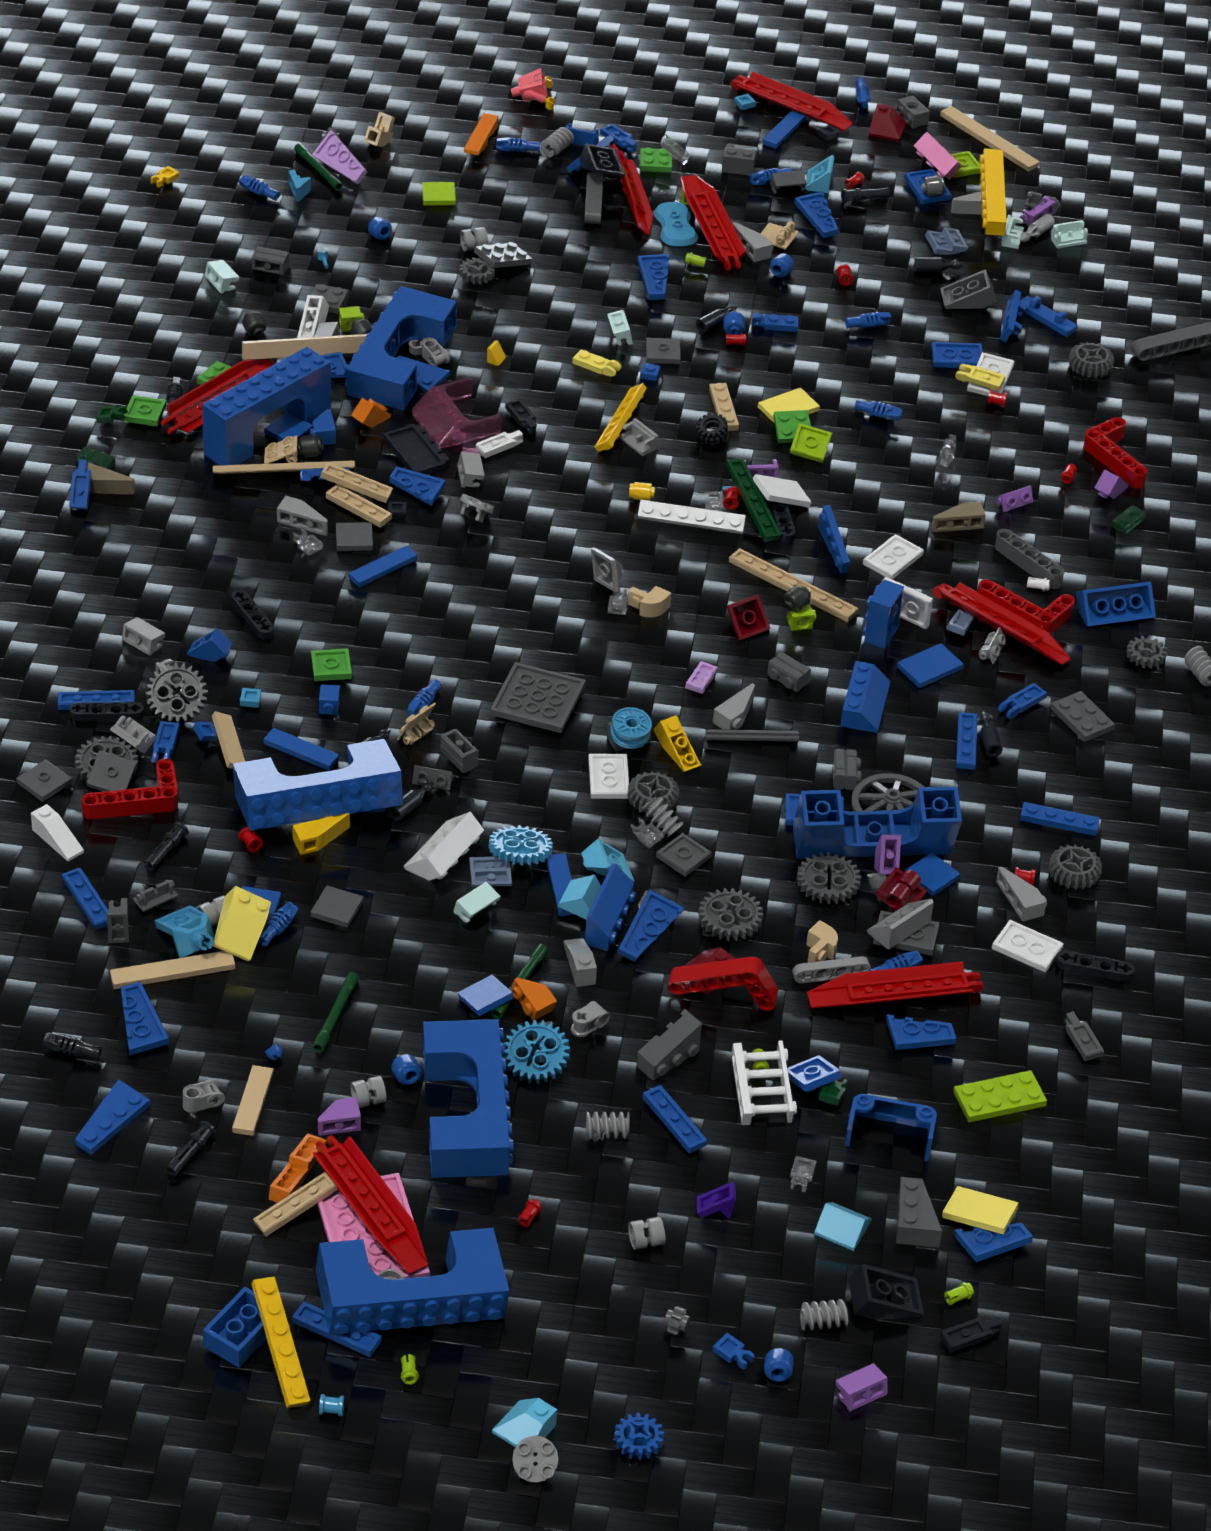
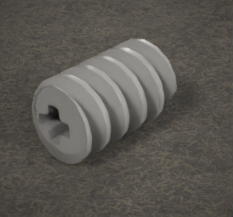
[541,127,574,158]
[1185,646,1211,686]
[641,796,683,838]
[586,1112,629,1139]
[800,1299,848,1331]

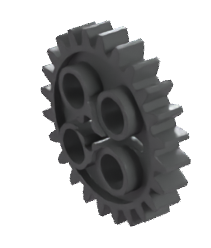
[146,663,208,723]
[75,736,138,782]
[797,852,861,904]
[698,888,763,941]

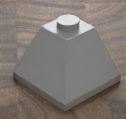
[591,547,622,592]

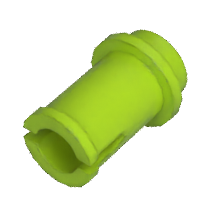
[685,252,706,268]
[752,1048,769,1070]
[944,1282,974,1305]
[401,1354,419,1384]

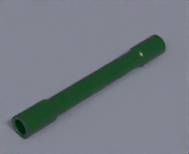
[294,143,343,191]
[491,944,548,1019]
[312,972,359,1053]

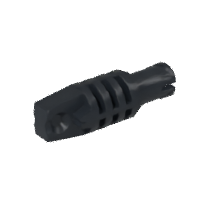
[166,377,183,413]
[43,1033,102,1059]

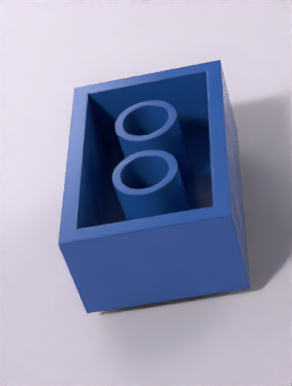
[863,579,904,649]
[203,1287,267,1368]

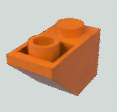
[351,398,391,428]
[511,978,557,1021]

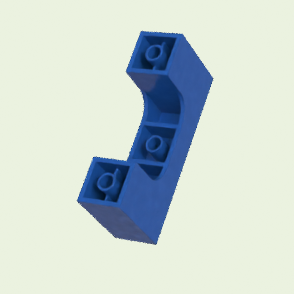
[345,286,457,411]
[202,347,331,466]
[233,739,403,831]
[793,786,962,859]
[423,1019,513,1178]
[316,1228,509,1335]

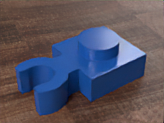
[713,1333,754,1369]

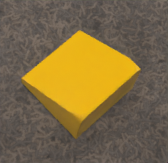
[487,340,506,366]

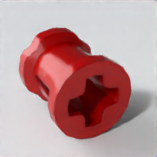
[836,264,853,286]
[987,390,1007,408]
[723,486,740,510]
[238,827,263,852]
[1014,867,1035,886]

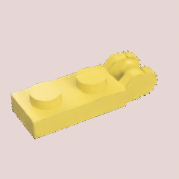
[572,350,621,377]
[955,364,1005,391]

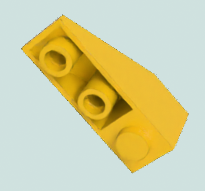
[654,715,701,772]
[293,813,350,855]

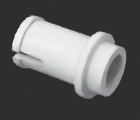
[1027,577,1050,592]

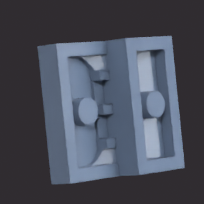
[925,227,968,255]
[469,857,512,887]

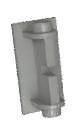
[979,627,1006,664]

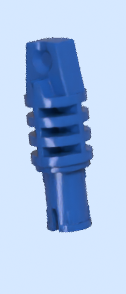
[855,77,871,109]
[496,138,540,153]
[750,167,792,185]
[239,175,280,201]
[845,312,891,329]
[854,399,902,421]
[407,679,442,717]
[258,901,298,946]
[869,950,923,971]

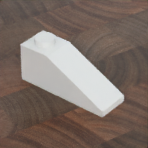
[297,295,329,338]
[31,804,84,861]

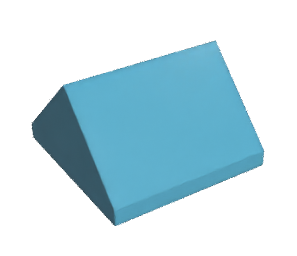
[805,155,834,193]
[558,875,601,920]
[814,1202,872,1251]

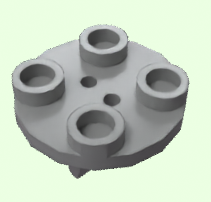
[459,494,494,523]
[512,1435,559,1482]

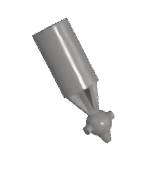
[1020,214,1055,242]

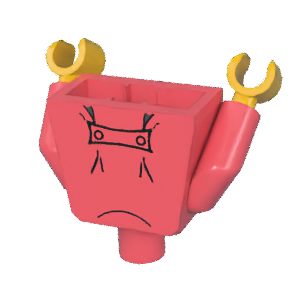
[511,68,555,110]

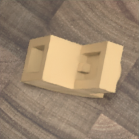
[364,112,395,147]
[628,586,671,617]
[806,920,838,963]

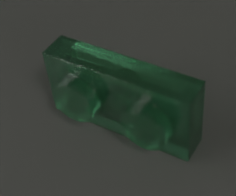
[76,446,116,469]
[1111,505,1147,534]

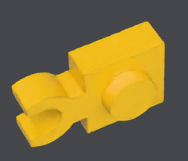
[151,166,180,187]

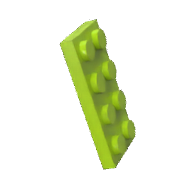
[953,1070,1047,1122]

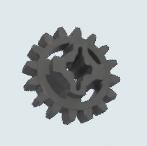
[459,257,495,284]
[1126,636,1167,669]

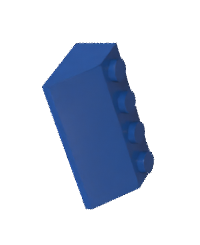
[1076,581,1156,626]
[841,661,890,733]
[585,863,636,951]

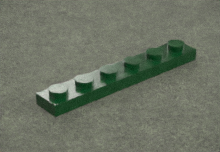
[726,458,782,542]

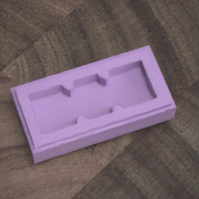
[685,661,718,694]

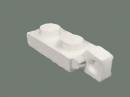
[476,430,523,458]

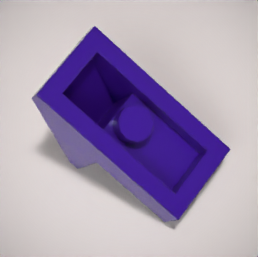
[697,1182,736,1219]

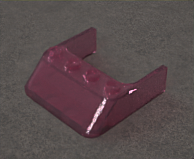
[412,377,502,448]

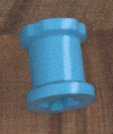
[319,1394,344,1416]

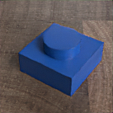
[640,363,660,381]
[193,722,218,741]

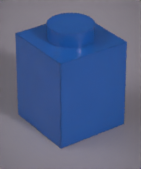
[319,685,340,715]

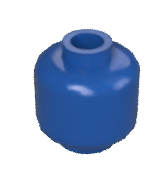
[368,217,392,240]
[770,253,794,278]
[723,311,745,335]
[391,1054,422,1085]
[764,1348,794,1382]

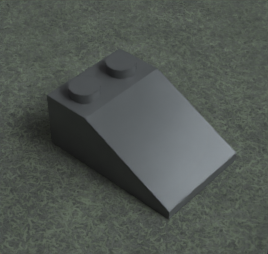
[721,143,759,176]
[940,269,997,309]

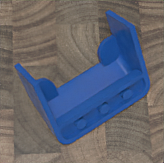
[845,1094,937,1161]

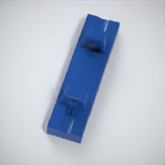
[1000,290,1026,342]
[1019,296,1078,337]

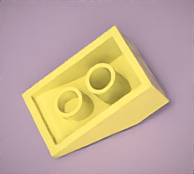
[213,886,271,962]

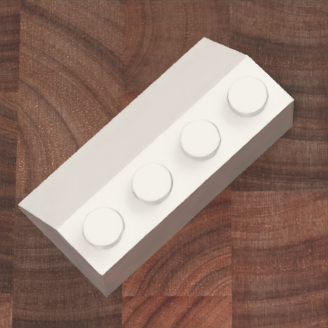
[404,812,484,881]

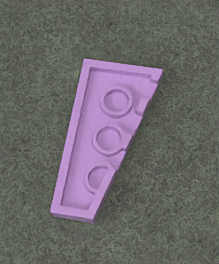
[312,130,367,184]

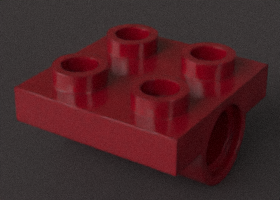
[875,867,927,911]

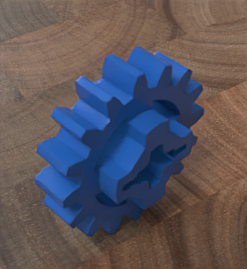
[614,1413,664,1460]

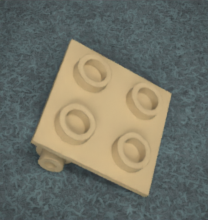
[761,221,799,249]
[264,435,298,464]
[397,703,436,745]

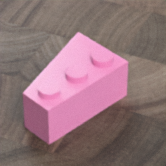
[914,132,962,180]

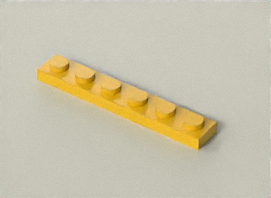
[595,383,647,452]
[251,1276,310,1408]

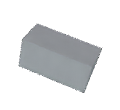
[867,899,934,950]

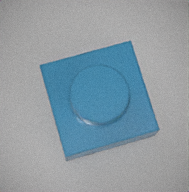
[734,94,756,110]
[240,688,262,708]

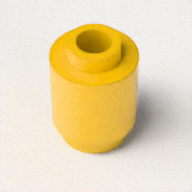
[629,482,655,501]

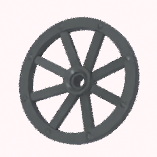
[851,773,924,812]

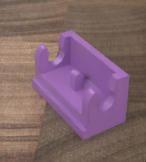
[1020,196,1056,226]
[744,459,779,478]
[836,1363,887,1411]

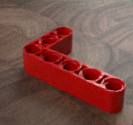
[1083,417,1147,488]
[977,579,1075,634]
[81,759,178,819]
[667,957,778,1010]

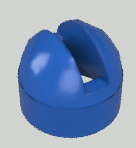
[264,1043,283,1060]

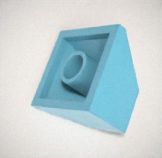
[581,839,634,882]
[492,1398,557,1447]

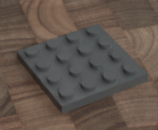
[490,662,586,733]

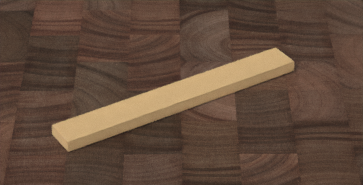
[940,106,1040,172]
[242,334,367,360]
[213,461,355,475]
[729,548,859,622]

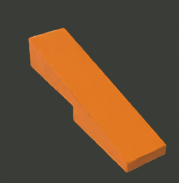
[464,113,499,156]
[269,1133,327,1203]

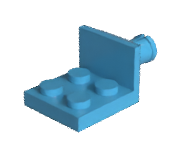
[154,906,215,958]

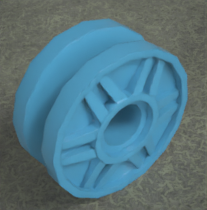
[610,707,652,749]

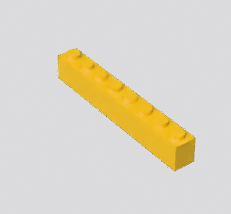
[979,149,1007,236]

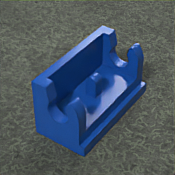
[565,123,599,146]

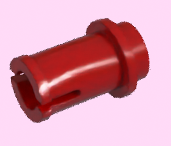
[845,172,865,189]
[726,333,746,346]
[1060,464,1077,484]
[517,1199,542,1227]

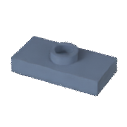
[947,609,975,636]

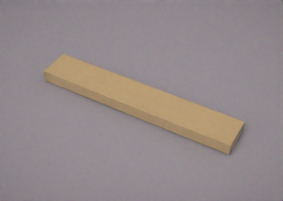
[110,951,235,989]

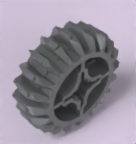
[1068,342,1114,379]
[627,771,679,814]
[1048,844,1102,891]

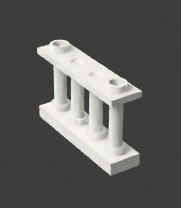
[731,1041,797,1125]

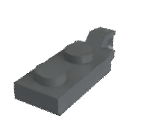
[1065,1012,1104,1061]

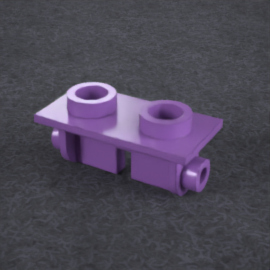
[996,486,1033,512]

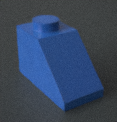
[310,409,336,445]
[187,628,233,662]

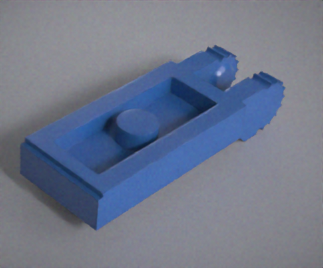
[998,683,1047,719]
[152,721,180,763]

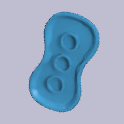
[654,202,698,246]

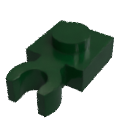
[95,405,128,424]
[819,1079,847,1106]

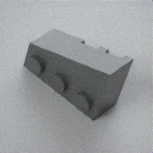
[636,1009,702,1080]
[896,1177,942,1248]

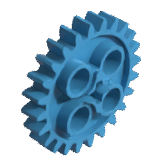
[489,825,553,866]
[503,1020,570,1084]

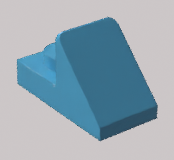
[288,170,311,202]

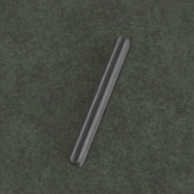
[705,730,799,742]

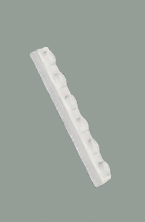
[638,500,746,534]

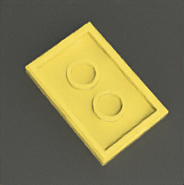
[758,387,820,424]
[942,1186,1018,1235]

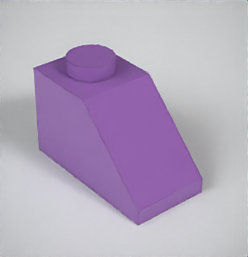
[1094,470,1129,499]
[874,835,901,874]
[318,1097,361,1136]

